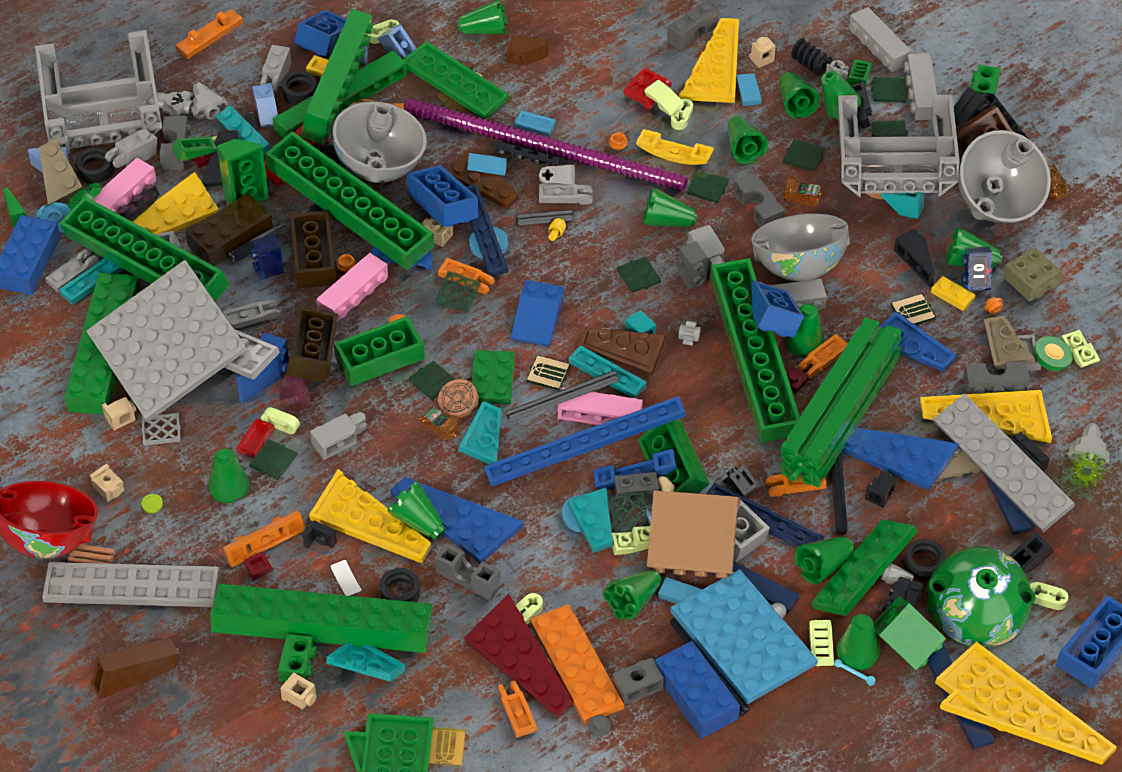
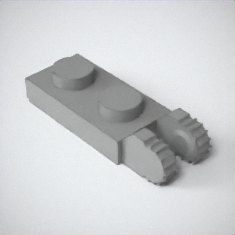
[539,184,593,205]
[45,249,99,293]
[222,300,281,329]

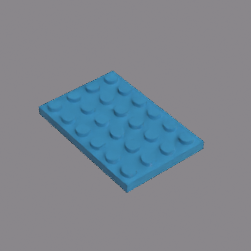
[670,569,818,704]

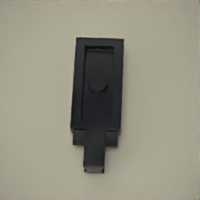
[851,81,872,128]
[117,184,160,222]

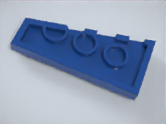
[880,311,957,372]

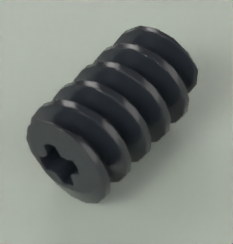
[791,38,832,75]

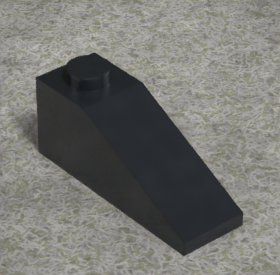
[894,228,935,287]
[1009,531,1054,574]

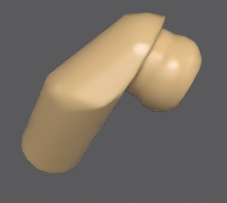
[657,476,674,492]

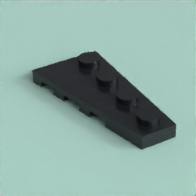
[491,140,568,166]

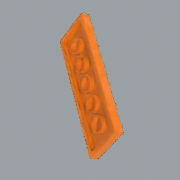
[530,604,624,725]

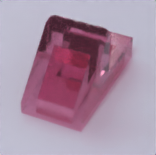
[279,375,311,410]

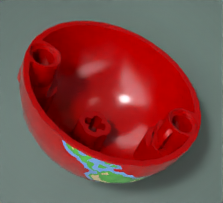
[0,481,98,559]

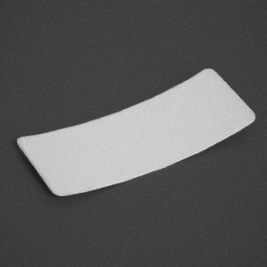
[331,560,361,596]

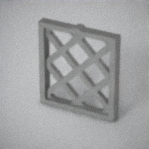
[141,413,181,446]

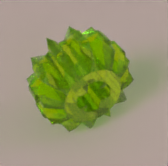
[1069,452,1106,488]

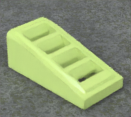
[808,620,834,666]

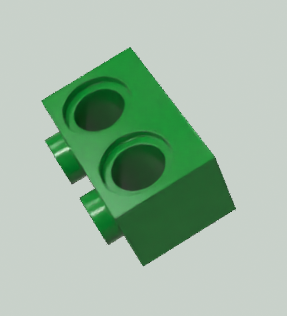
[970,64,1001,95]
[278,634,317,683]

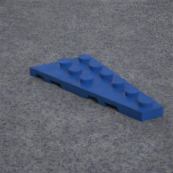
[842,428,959,491]
[390,477,524,564]

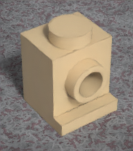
[749,37,775,68]
[422,217,453,247]
[102,397,136,430]
[90,464,124,502]
[280,672,317,710]

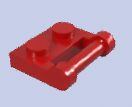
[624,68,672,109]

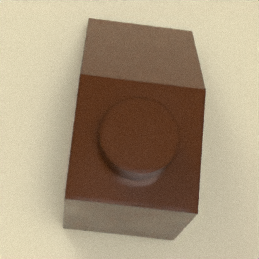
[507,34,548,66]

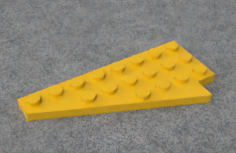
[935,642,1117,765]

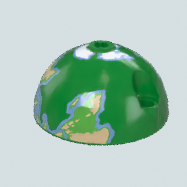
[926,546,1036,648]

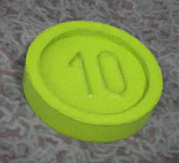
[142,494,163,513]

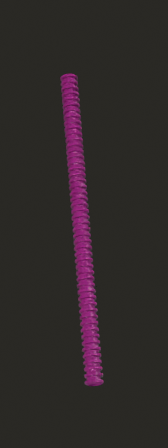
[404,98,688,192]

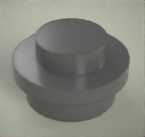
[588,715,611,737]

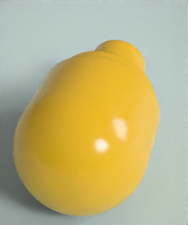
[548,218,566,241]

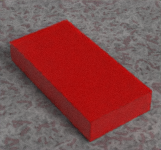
[237,418,275,459]

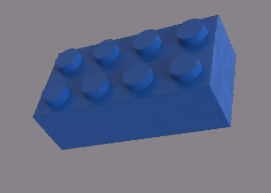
[407,165,478,227]
[0,215,61,295]
[1056,595,1122,689]
[655,641,740,739]

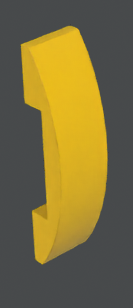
[636,129,714,165]

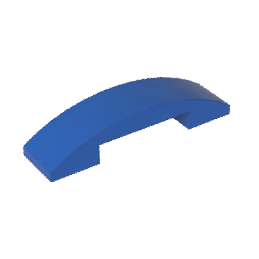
[593,449,677,490]

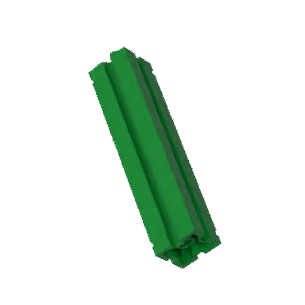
[781,317,902,488]

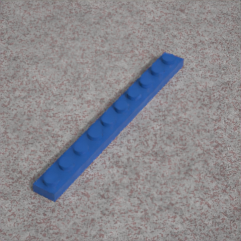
[484,396,686,487]

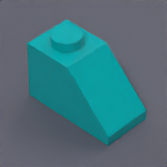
[881,192,924,219]

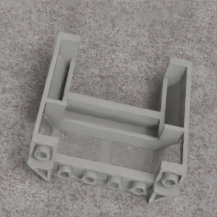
[35,30,162,154]
[838,94,959,198]

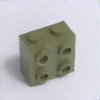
[1003,248,1062,302]

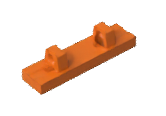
[175,9,244,59]
[223,510,305,567]

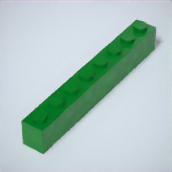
[273,51,407,139]

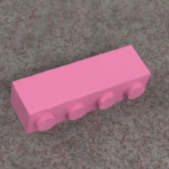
[93,158,156,213]
[317,253,388,322]
[558,387,643,425]

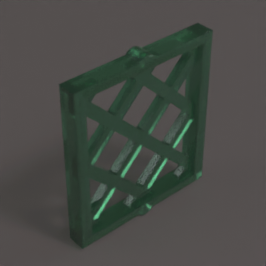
[435,271,481,312]
[609,492,649,533]

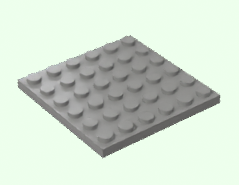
[86,260,248,422]

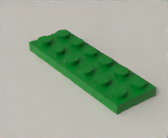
[403,41,509,119]
[811,519,917,616]

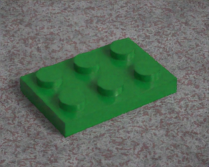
[472,350,515,404]

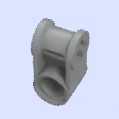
[539,165,575,184]

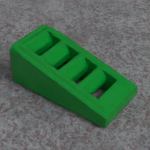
[848,59,873,86]
[173,136,217,161]
[3,187,26,228]

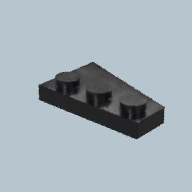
[202,130,239,187]

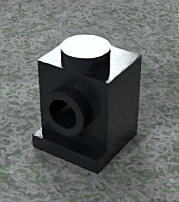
[865,472,897,508]

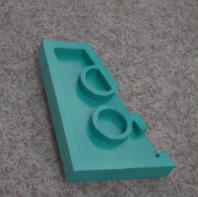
[458,401,502,464]
[568,487,613,553]
[327,643,405,682]

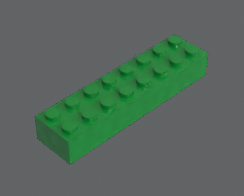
[301,8,374,145]
[65,273,140,415]

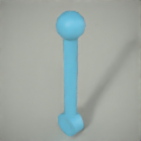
[834,659,875,686]

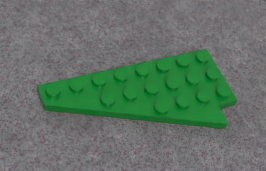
[344,713,434,772]

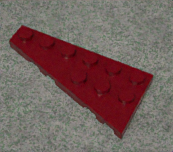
[464,593,573,719]

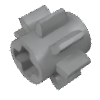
[826,60,849,79]
[679,320,701,346]

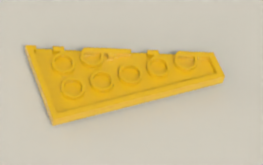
[679,18,739,103]
[133,172,219,234]
[920,390,1052,443]
[309,469,431,563]

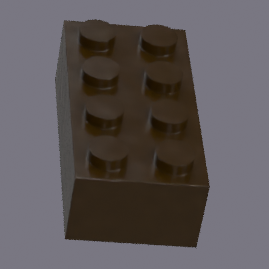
[186,193,273,266]
[290,210,336,288]
[286,306,338,383]

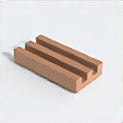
[67,544,115,564]

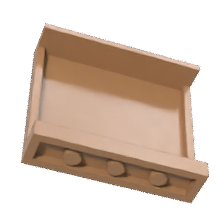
[647,491,741,578]

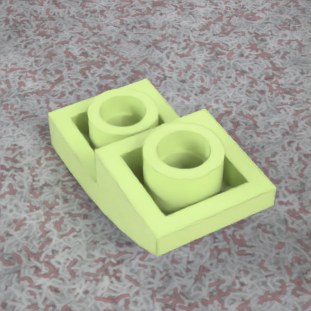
[644,80,684,115]
[1061,330,1100,368]
[612,526,650,555]

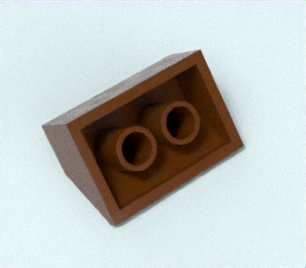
[956,105,1013,160]

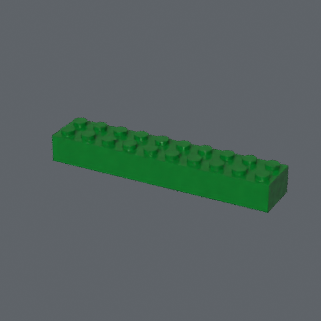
[265,131,434,270]
[59,196,230,301]
[710,258,800,443]
[210,584,432,653]

